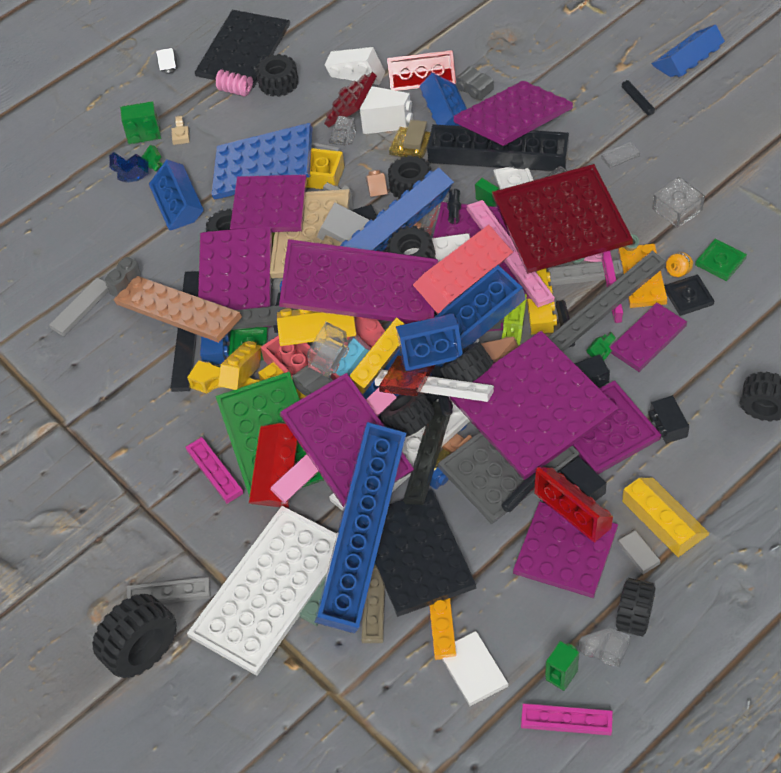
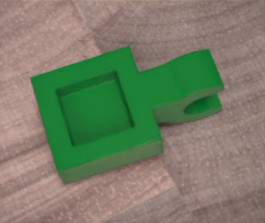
[142,145,163,171]
[586,332,616,360]

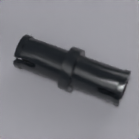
[447,189,461,224]

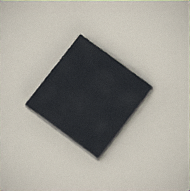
[664,274,714,316]

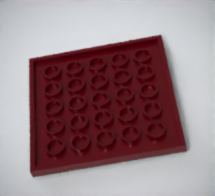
[492,164,633,274]

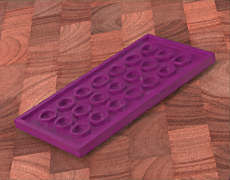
[279,239,438,324]

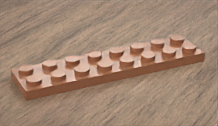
[113,276,242,343]

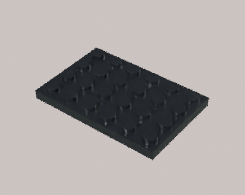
[195,9,290,88]
[375,489,476,617]

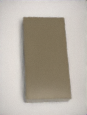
[403,120,427,150]

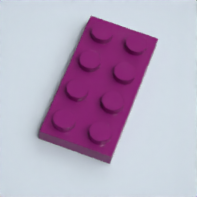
[610,303,687,372]

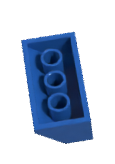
[652,24,725,77]
[419,73,467,126]
[149,159,204,230]

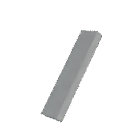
[548,259,624,286]
[49,278,109,336]
[127,577,210,604]

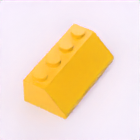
[277,308,356,346]
[622,478,709,557]

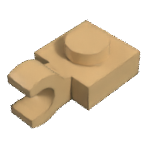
[172,116,190,145]

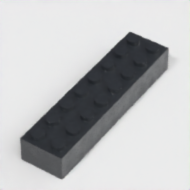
[427,124,569,172]

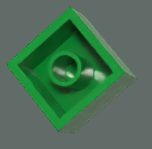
[120,101,161,144]

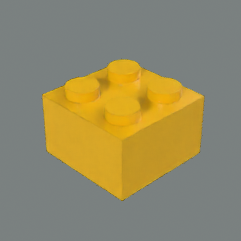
[306,148,345,190]

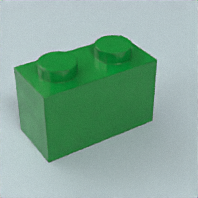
[545,641,579,691]

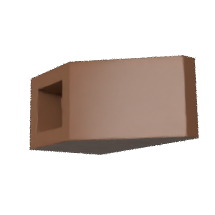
[365,170,388,197]
[481,337,518,365]

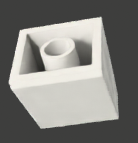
[360,86,413,134]

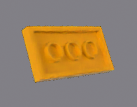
[618,244,667,308]

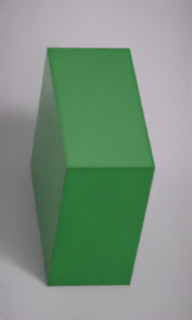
[475,178,499,207]

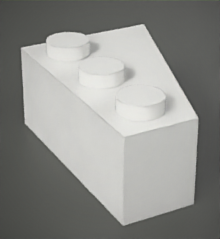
[325,47,385,85]

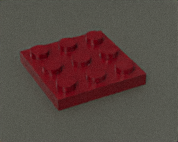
[324,71,377,128]

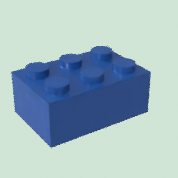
[396,314,463,371]

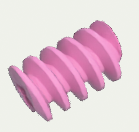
[216,70,253,97]

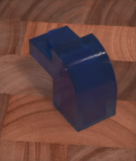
[109,152,149,183]

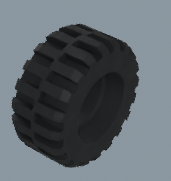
[92,594,177,678]

